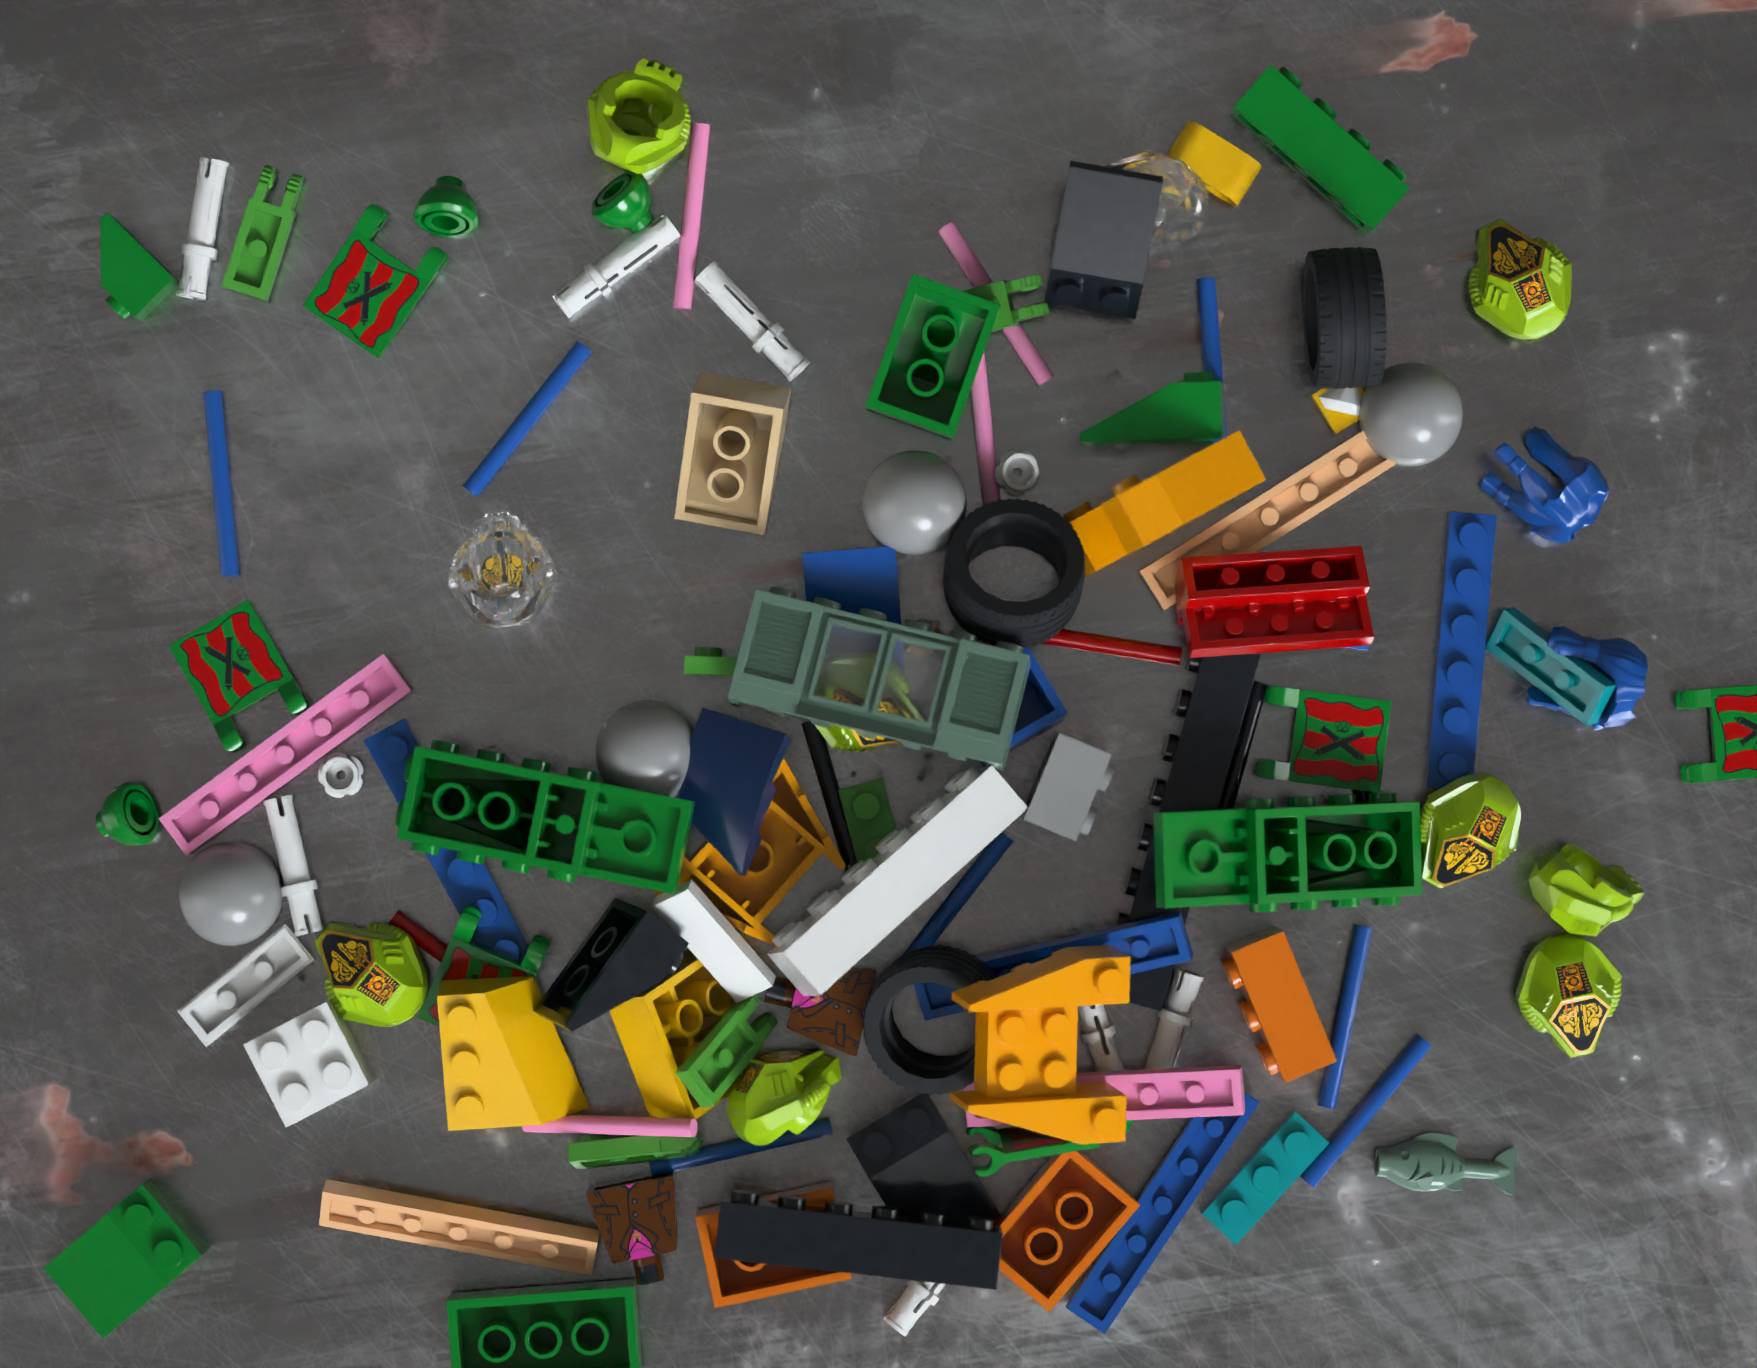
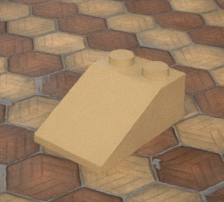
[674,371,791,535]

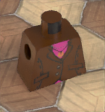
[764,965,876,1056]
[586,1172,678,1285]

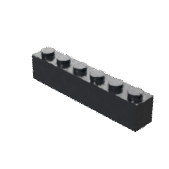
[714,1190,1003,1290]

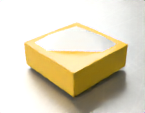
[1310,387,1364,435]

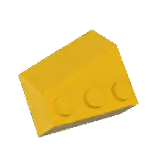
[610,949,743,1120]
[437,976,591,1131]

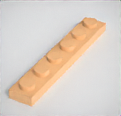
[1139,430,1398,611]
[319,1179,600,1276]

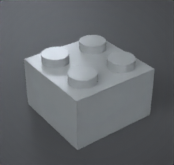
[1020,732,1115,841]

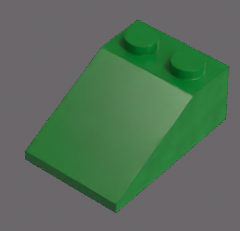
[865,273,1001,439]
[1080,372,1225,445]
[43,1178,210,1339]

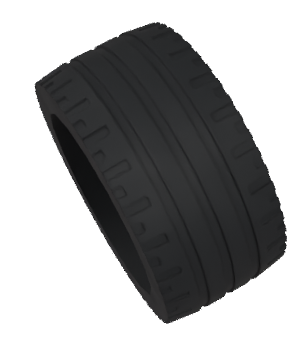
[1303,247,1387,389]
[943,499,1085,648]
[863,945,996,1095]

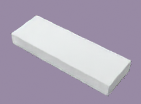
[652,879,776,1003]
[177,923,316,1047]

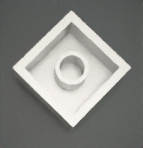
[243,1000,375,1127]

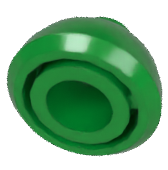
[591,171,653,233]
[413,176,478,237]
[96,781,159,846]

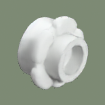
[995,450,1040,495]
[318,752,364,798]

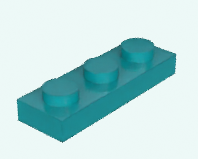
[1486,607,1616,726]
[1201,1110,1329,1245]

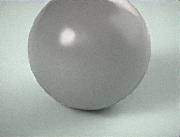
[1359,362,1463,466]
[862,450,967,555]
[595,700,694,797]
[178,842,283,946]

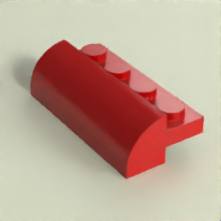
[1176,546,1374,658]

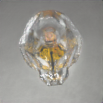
[1105,150,1209,248]
[448,512,556,629]

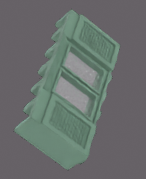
[728,587,1031,772]

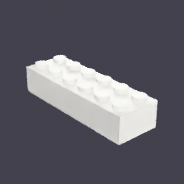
[767,765,1028,996]

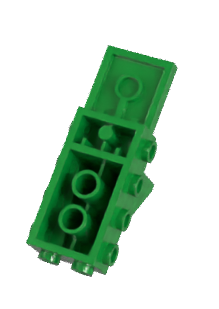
[395,739,695,894]
[1153,792,1423,912]

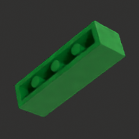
[1230,65,1410,235]

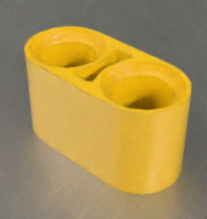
[1163,120,1262,206]

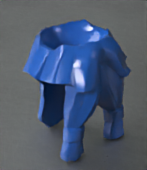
[1481,426,1610,543]
[1525,626,1648,730]

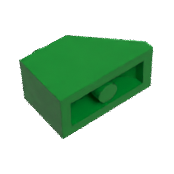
[100,212,179,321]

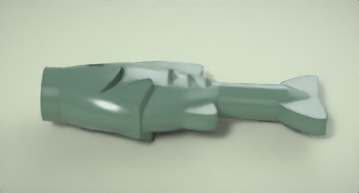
[1374,1133,1517,1195]

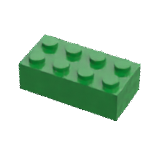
[446,1279,643,1368]

